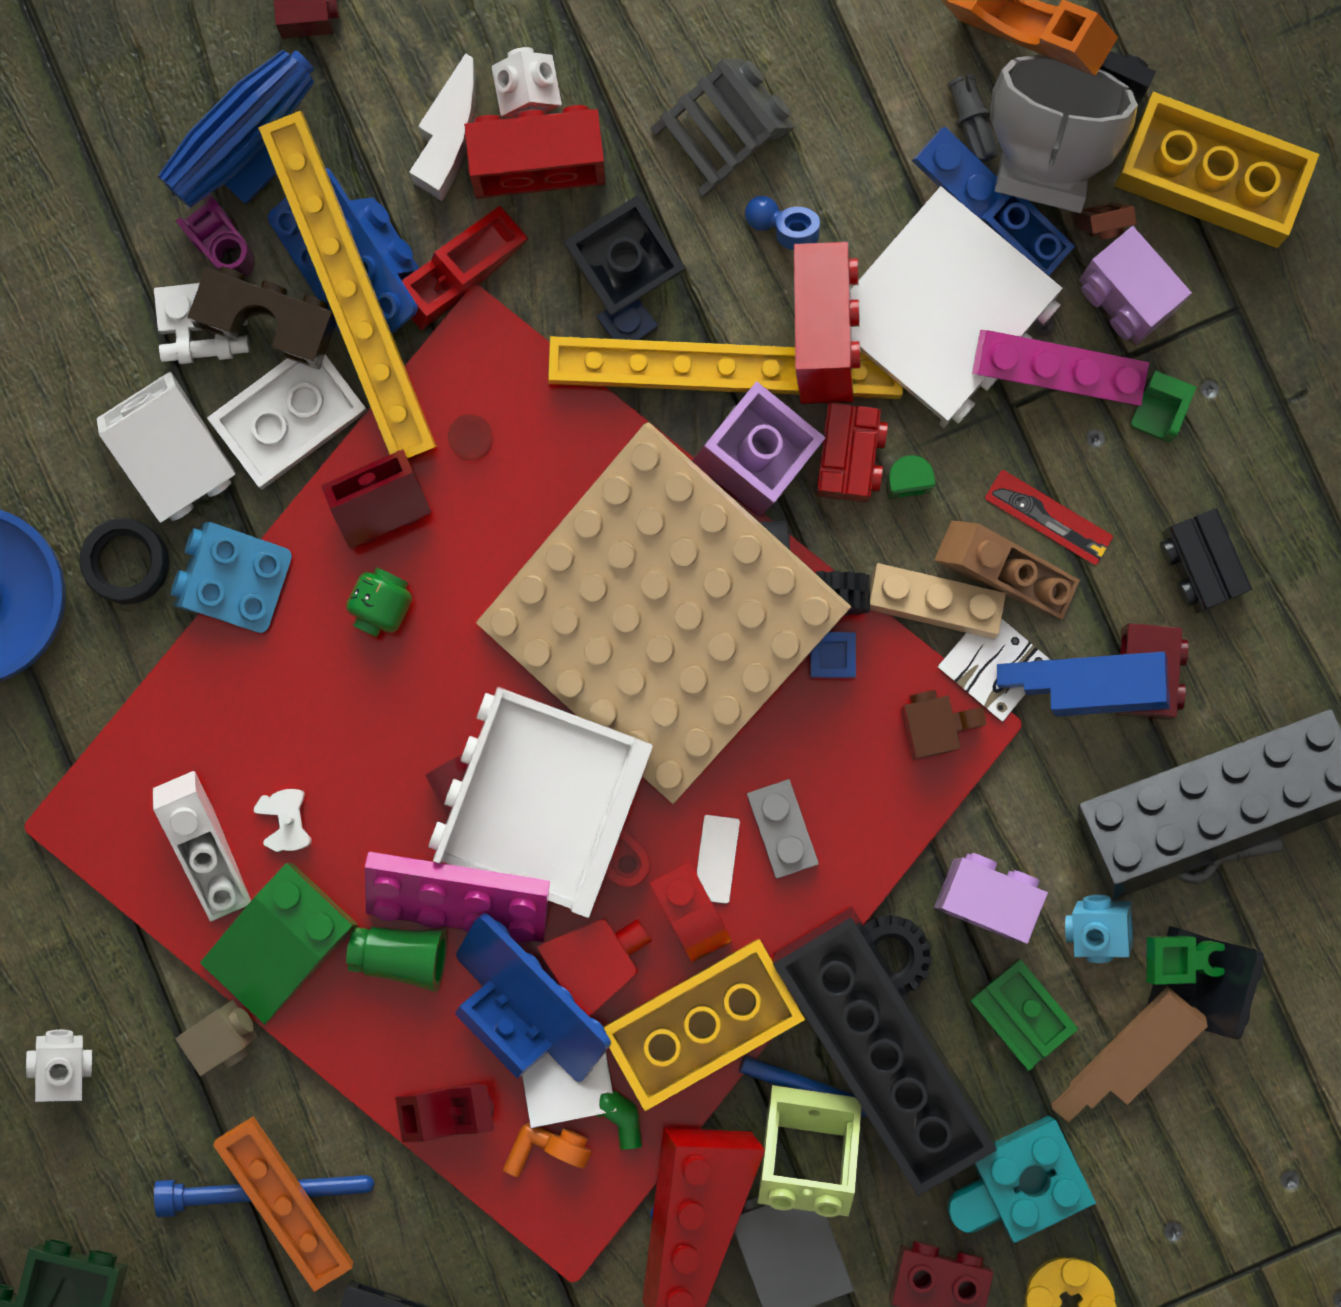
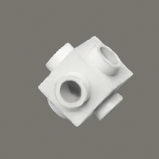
[492,47,562,118]
[26,1029,92,1102]

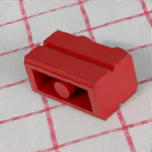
[816,403,888,503]

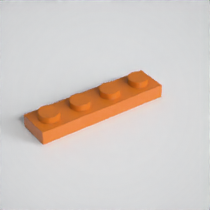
[213,1116,353,1292]

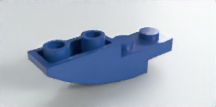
[912,126,1075,276]

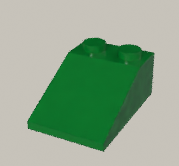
[200,863,358,1025]

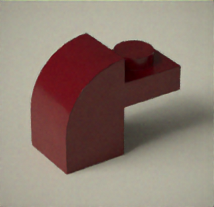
[395,1083,494,1143]

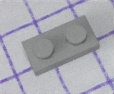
[747,779,819,879]

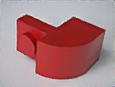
[650,861,732,963]

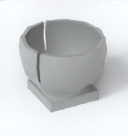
[990,55,1138,213]

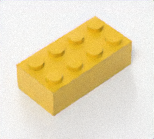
[1114,92,1320,248]
[603,939,805,1111]

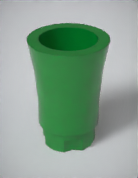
[346,927,447,993]

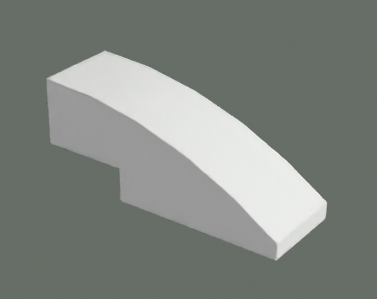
[409,54,477,202]

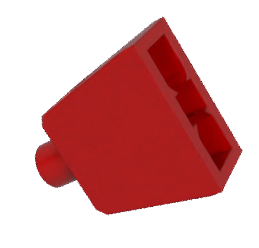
[537,918,652,1016]

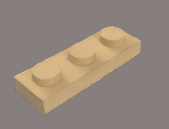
[870,563,1006,639]

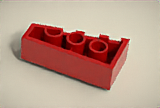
[642,1128,765,1307]

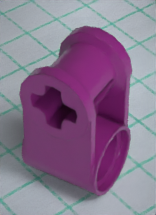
[175,194,255,278]

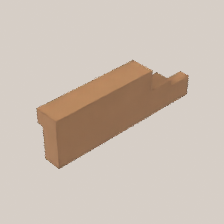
[1052,986,1208,1123]

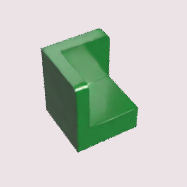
[1130,370,1197,443]

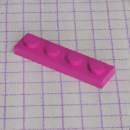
[972,330,1149,406]

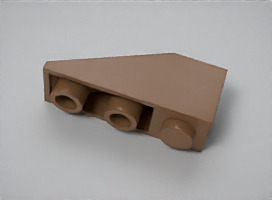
[934,520,1080,620]

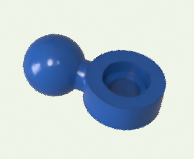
[745,196,820,250]

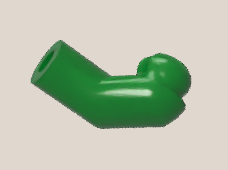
[595,1090,642,1150]

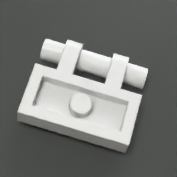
[154,283,250,364]

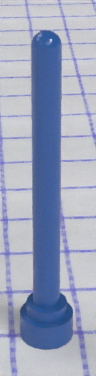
[154,1175,374,1218]

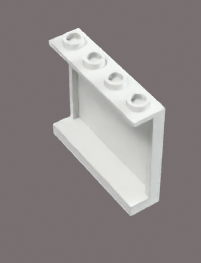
[851,186,1062,428]
[428,687,653,918]

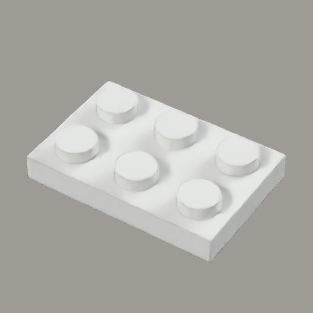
[207,355,367,490]

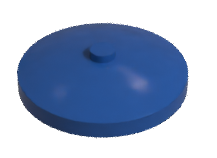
[0,510,66,681]

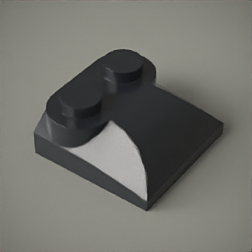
[563,195,686,316]

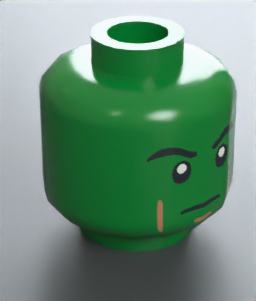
[346,567,412,637]

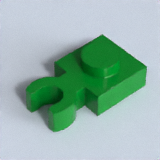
[1146,936,1225,985]

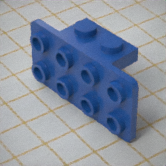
[268,167,419,336]
[455,913,611,1082]

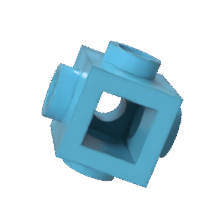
[1065,895,1134,963]

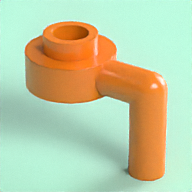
[502,1123,592,1178]

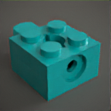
[947,1115,1096,1243]

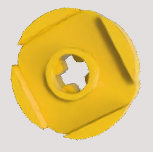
[1024,1257,1117,1307]

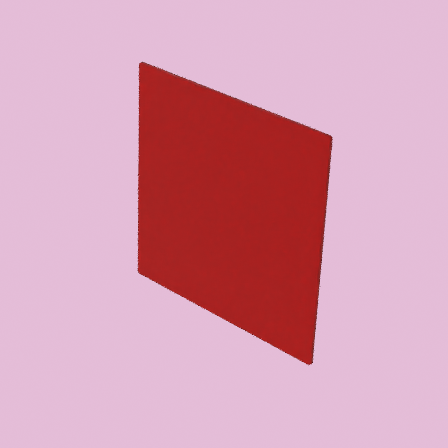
[24,285,1022,1282]

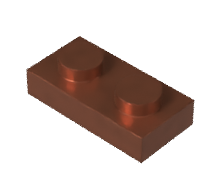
[1072,202,1137,239]

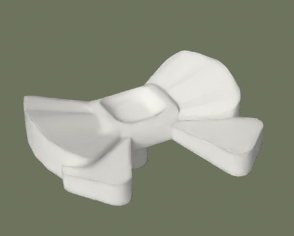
[254,789,312,852]

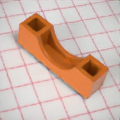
[941,0,1118,76]

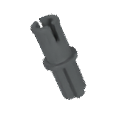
[948,74,998,163]

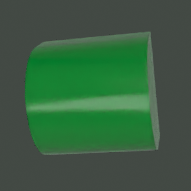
[886,455,936,499]

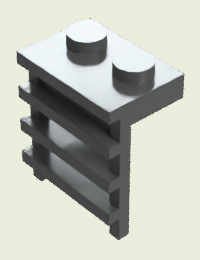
[650,59,796,196]

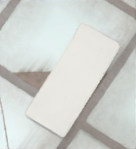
[697,815,740,903]

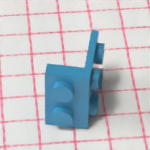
[170,522,292,633]

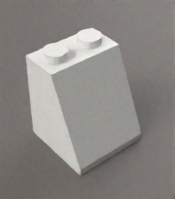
[96,371,235,523]

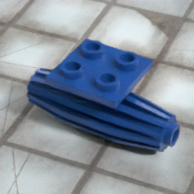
[158,50,314,208]

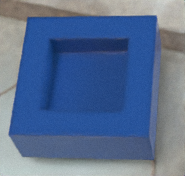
[810,632,856,679]

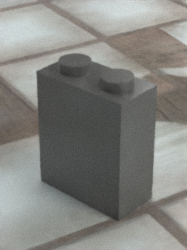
[734,1195,854,1307]

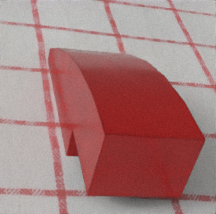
[402,206,528,330]

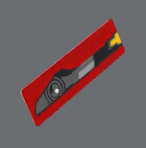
[985,470,1113,565]

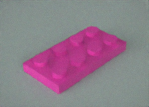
[365,852,550,942]

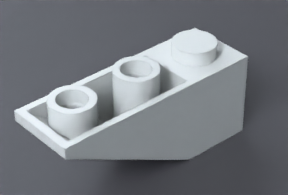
[153,771,251,922]

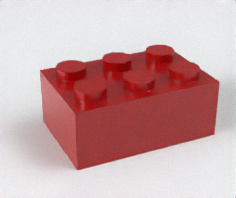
[464,105,606,199]

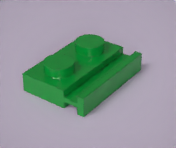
[969,959,1078,1071]

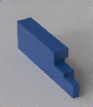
[997,651,1170,717]

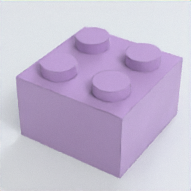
[1079,226,1192,346]
[692,381,826,517]
[934,853,1048,944]

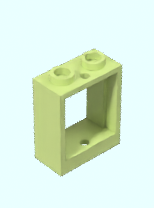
[757,1085,862,1217]

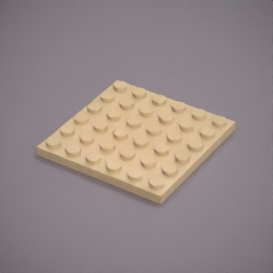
[476,422,852,804]

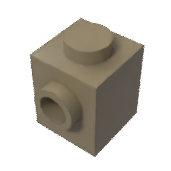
[175,999,258,1076]

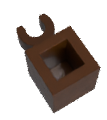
[901,690,987,760]

